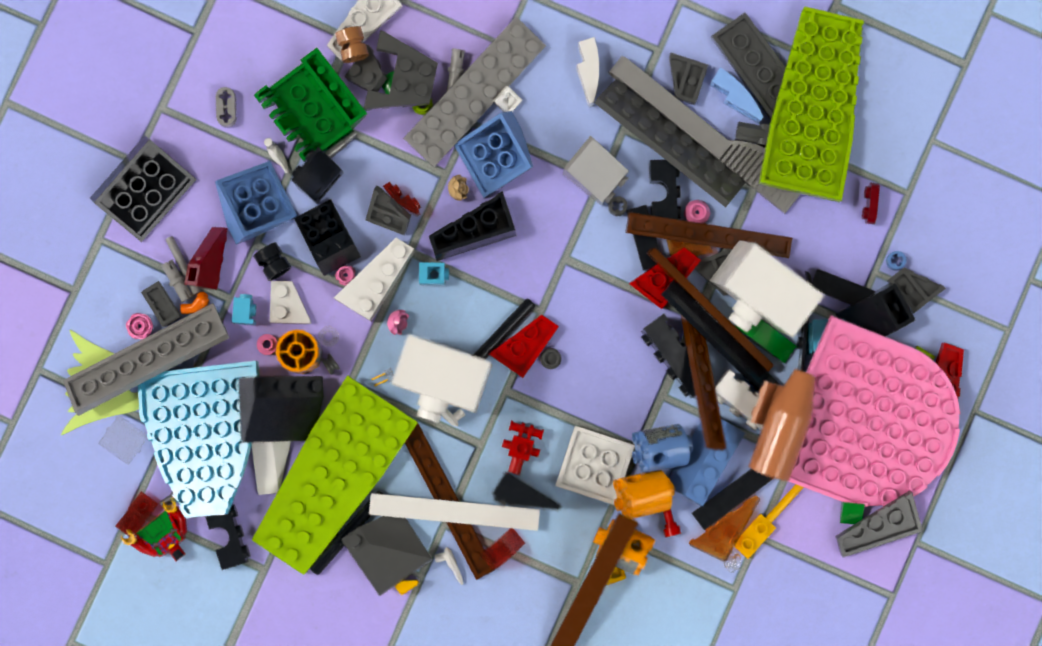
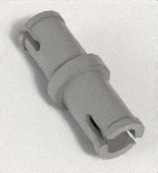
[447,49,465,90]
[161,260,193,302]

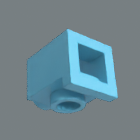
[419,262,449,285]
[232,294,256,325]

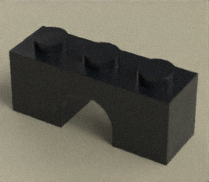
[649,160,681,219]
[205,504,250,570]

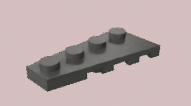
[835,490,923,558]

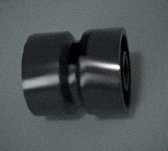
[253,242,292,281]

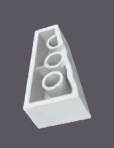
[334,238,415,322]
[715,370,763,431]

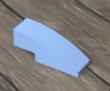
[710,67,763,124]

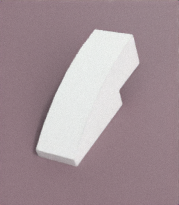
[576,37,599,107]

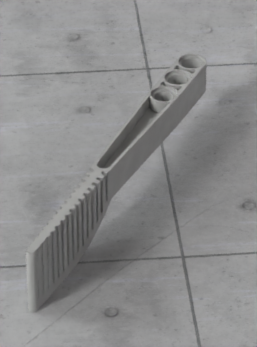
[609,56,801,214]

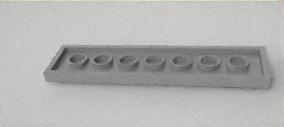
[403,17,546,167]
[63,303,230,416]

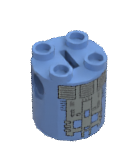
[632,424,693,473]

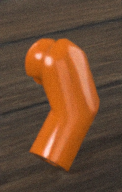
[180,292,209,314]

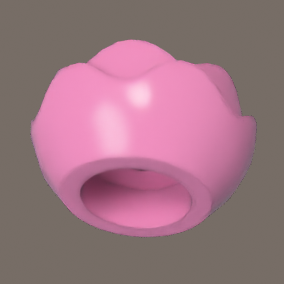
[684,200,710,224]
[387,310,409,335]
[126,313,153,339]

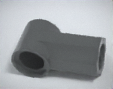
[735,122,770,148]

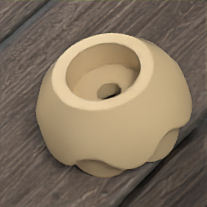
[448,175,469,201]

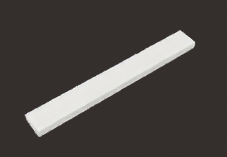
[369,493,540,531]

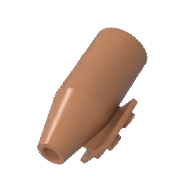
[748,369,816,481]

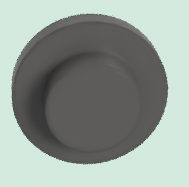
[540,348,561,369]

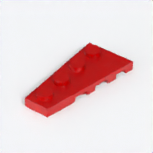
[935,343,964,399]

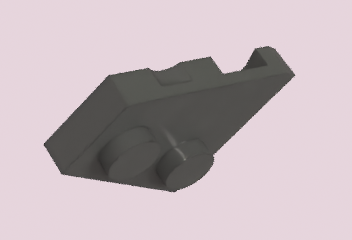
[366,185,411,235]

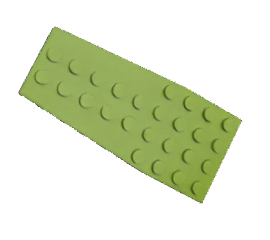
[759,7,864,203]
[252,375,418,575]

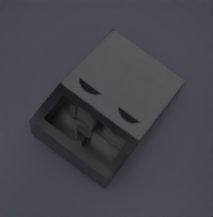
[291,147,344,204]
[294,199,361,276]
[835,283,915,336]

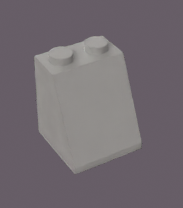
[563,136,629,206]

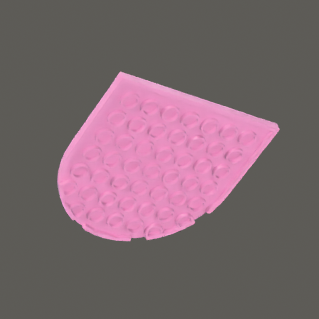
[789,315,960,507]

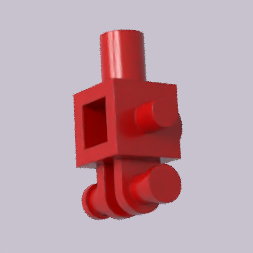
[502,420,544,475]

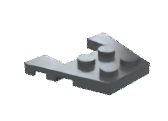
[364,30,438,111]

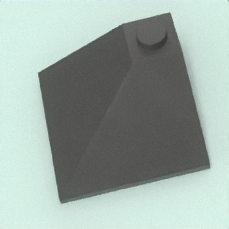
[341,516,433,596]

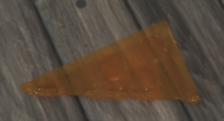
[689,495,760,563]

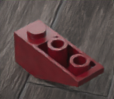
[184,227,228,290]

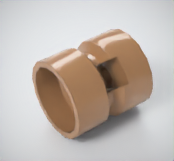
[335,26,369,63]

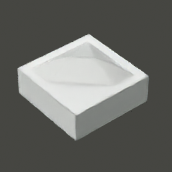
[493,86,522,112]

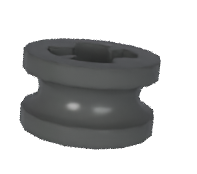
[608,196,627,216]
[321,353,340,375]

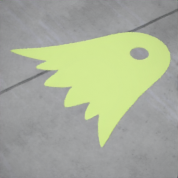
[61,330,139,435]

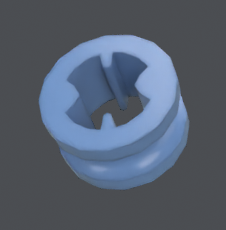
[886,251,907,271]

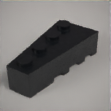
[429,191,516,261]
[641,314,696,398]

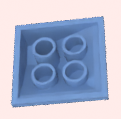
[454,111,533,198]
[215,161,297,245]

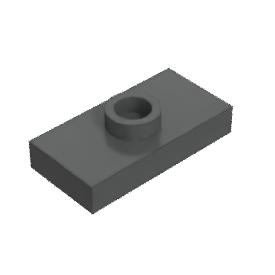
[141,281,182,328]

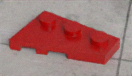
[629,247,701,309]
[489,315,559,378]

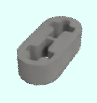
[216,87,237,128]

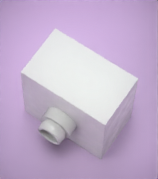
[710,240,824,337]
[391,334,492,423]

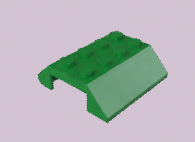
[254,48,367,162]

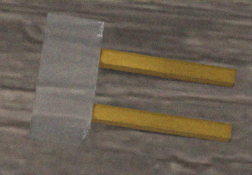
[371,368,394,386]

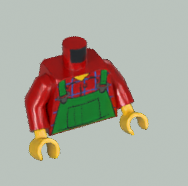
[120,497,187,561]

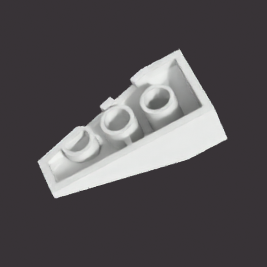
[251,441,291,495]

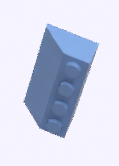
[668,419,745,506]

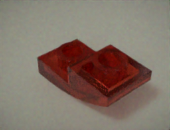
[383,182,421,217]
[115,491,158,537]

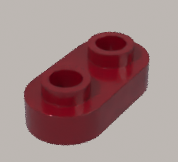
[862,182,880,225]

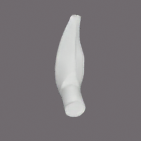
[264,138,289,174]
[441,409,465,427]
[435,547,463,585]

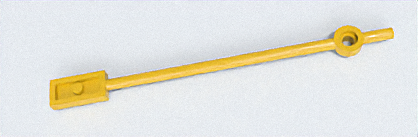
[732,484,804,559]

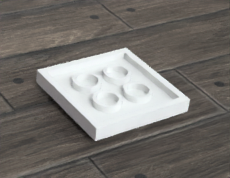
[555,426,635,505]

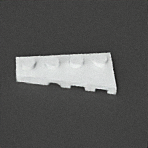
[327,0,403,62]

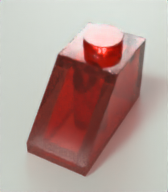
[480,528,525,570]

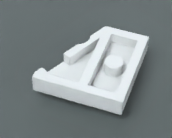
[270,281,311,324]

